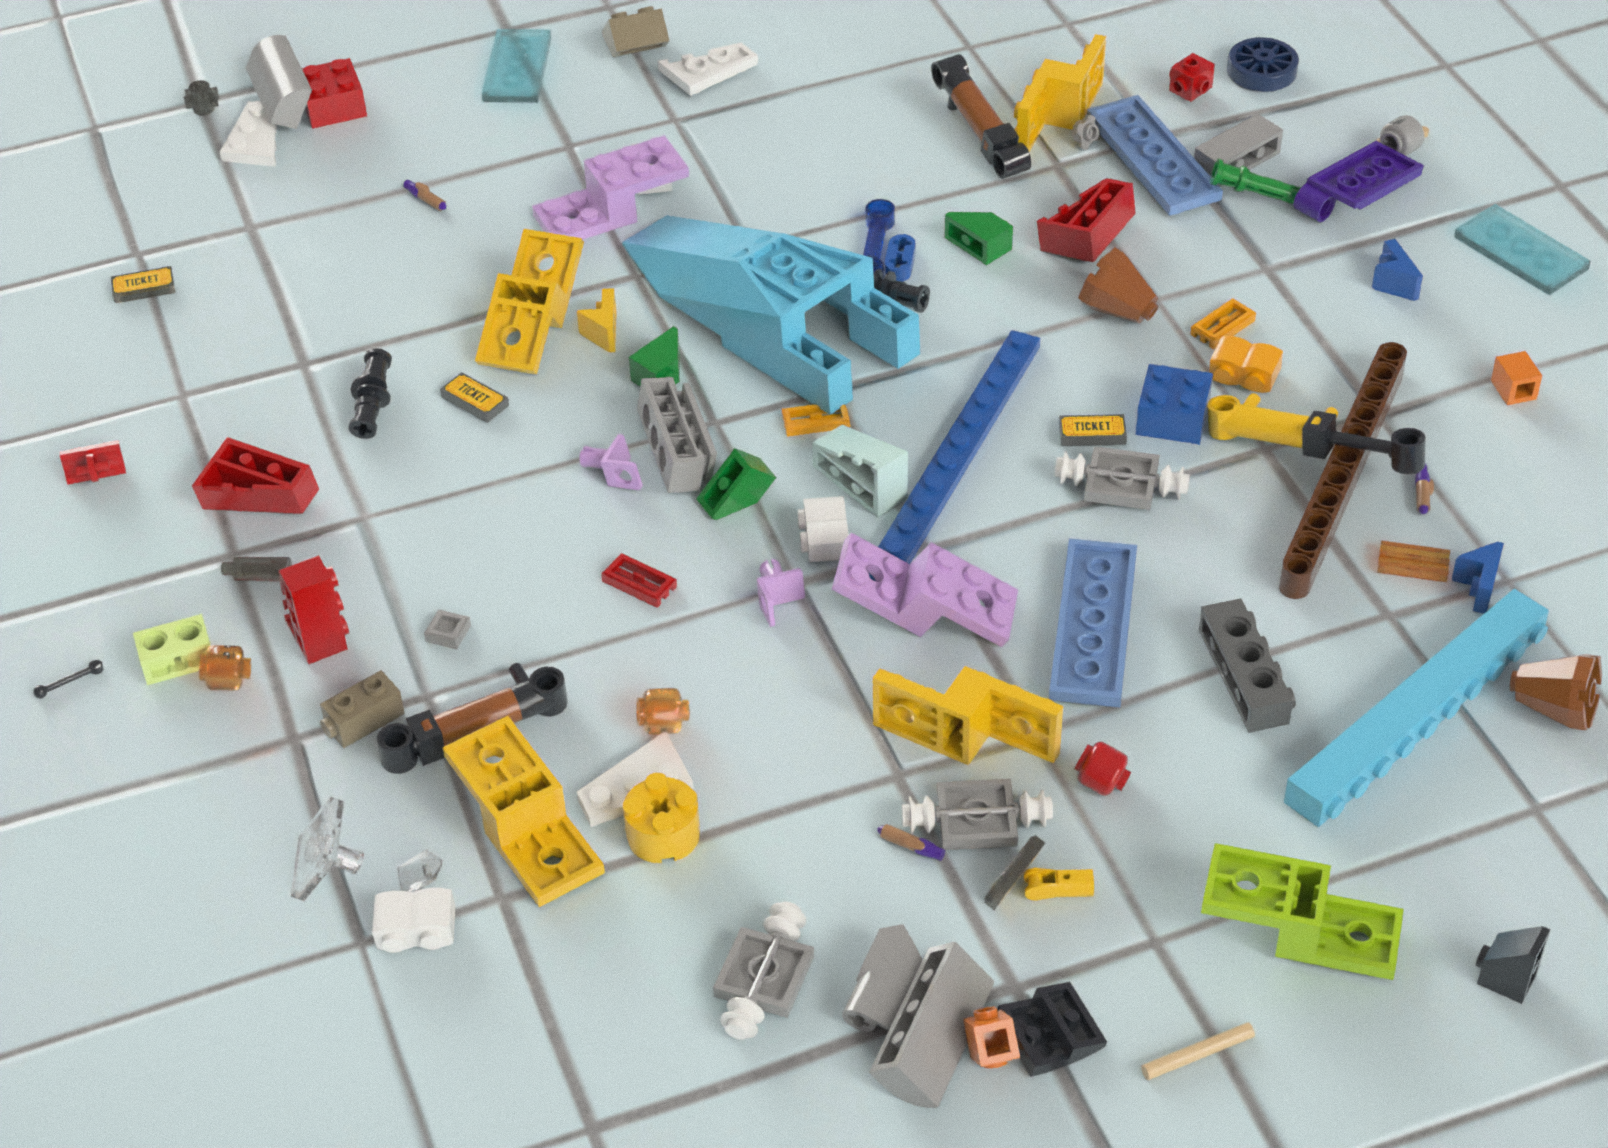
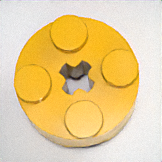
[623,773,700,863]

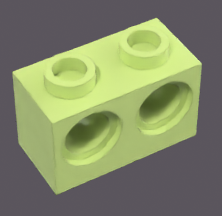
[133,614,216,685]

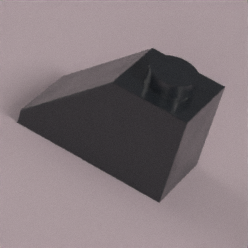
[1475,926,1551,1004]

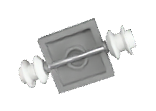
[1055,446,1190,510]
[902,779,1053,850]
[713,902,814,1040]

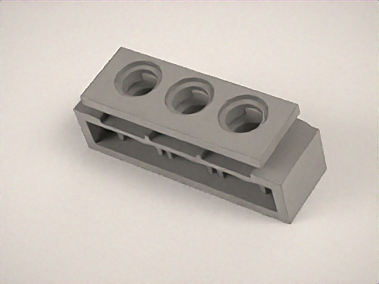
[637,377,717,493]

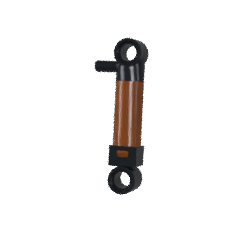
[931,54,1031,179]
[377,663,568,774]

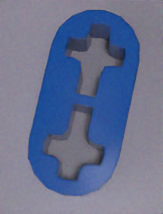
[884,234,916,281]

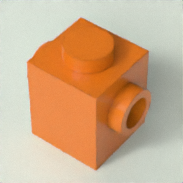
[963,1007,1020,1069]

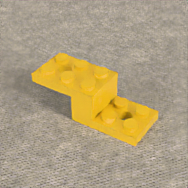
[1014,34,1106,152]
[475,229,584,375]
[873,666,1063,766]
[443,716,605,907]

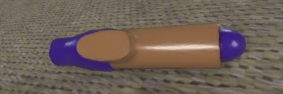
[403,180,447,211]
[1415,464,1434,514]
[877,824,946,861]

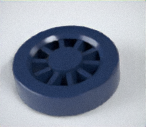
[1227,37,1299,92]

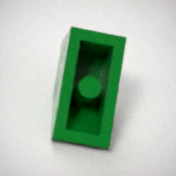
[945,212,1013,265]
[628,326,680,386]
[696,448,777,520]

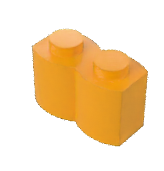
[1209,336,1283,393]

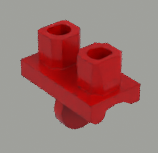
[59,440,126,485]

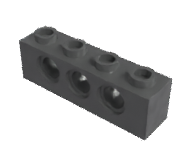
[1199,598,1296,733]

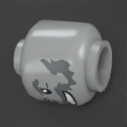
[1380,115,1424,156]

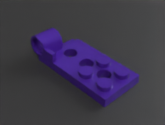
[1294,141,1424,222]

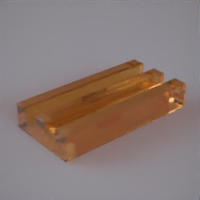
[1377,540,1450,582]

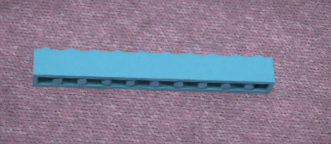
[1284,588,1549,828]

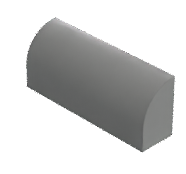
[246,35,312,129]
[869,941,995,1108]

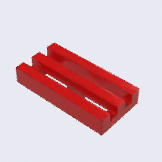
[601,553,677,608]

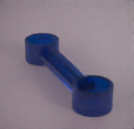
[863,199,895,274]

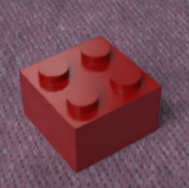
[302,58,367,129]

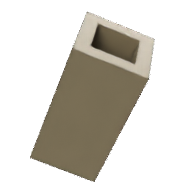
[320,670,405,748]

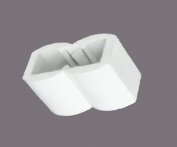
[798,496,849,562]
[372,888,455,953]

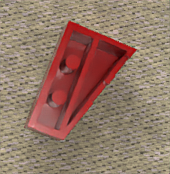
[1037,178,1136,262]
[279,555,349,664]

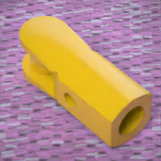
[1023,867,1094,901]

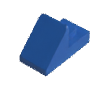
[1372,239,1423,301]
[1452,541,1504,614]

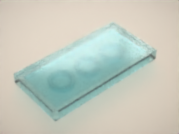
[481,29,552,103]
[1454,204,1591,296]

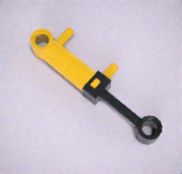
[1207,393,1426,474]

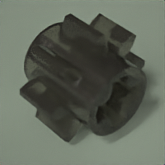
[183,80,220,116]

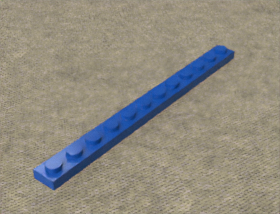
[869,330,1041,582]

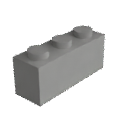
[1194,114,1283,187]

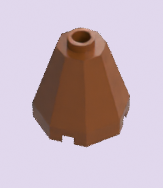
[1078,247,1159,323]
[1510,654,1602,730]

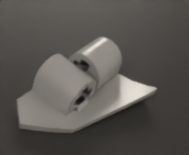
[842,924,923,1032]

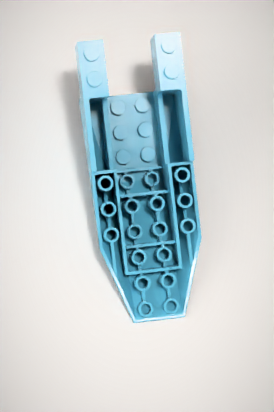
[622,215,920,415]

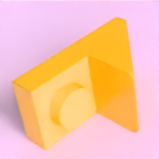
[577,288,617,353]

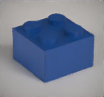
[1135,364,1213,445]

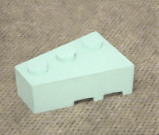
[812,425,908,518]

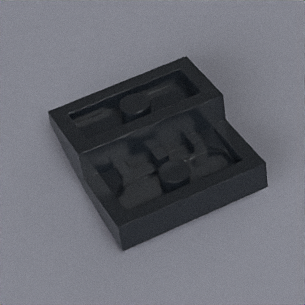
[997,982,1107,1077]

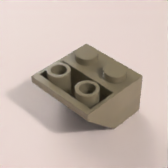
[602,6,670,57]

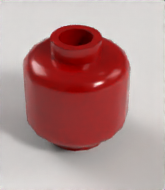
[1074,741,1132,796]

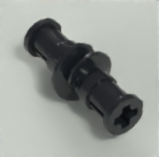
[873,269,930,313]
[348,348,392,439]

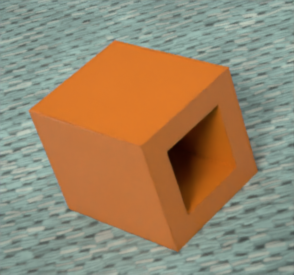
[1491,351,1542,405]

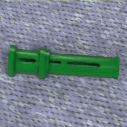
[1210,158,1301,205]

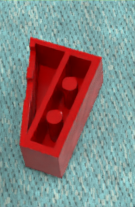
[192,437,319,514]

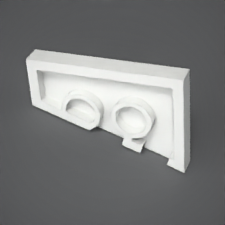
[658,43,758,96]
[220,101,277,167]
[577,731,694,827]

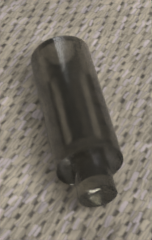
[221,557,292,582]

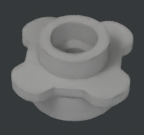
[1072,115,1100,150]

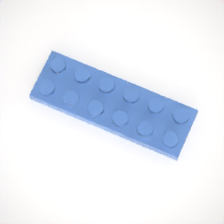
[1087,95,1223,216]
[1049,538,1137,708]

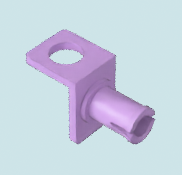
[579,434,643,490]
[756,559,805,627]

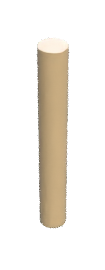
[1141,1022,1255,1080]

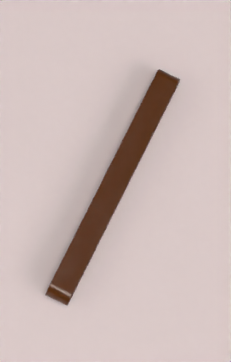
[1279,342,1407,599]

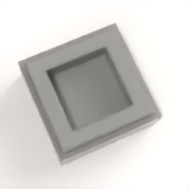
[424,609,471,649]

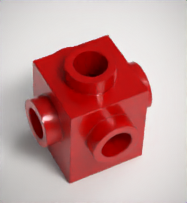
[1169,53,1215,102]

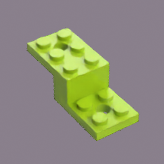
[1201,843,1404,980]

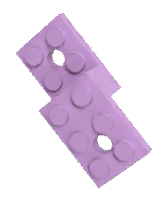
[532,135,689,240]
[832,533,1018,647]

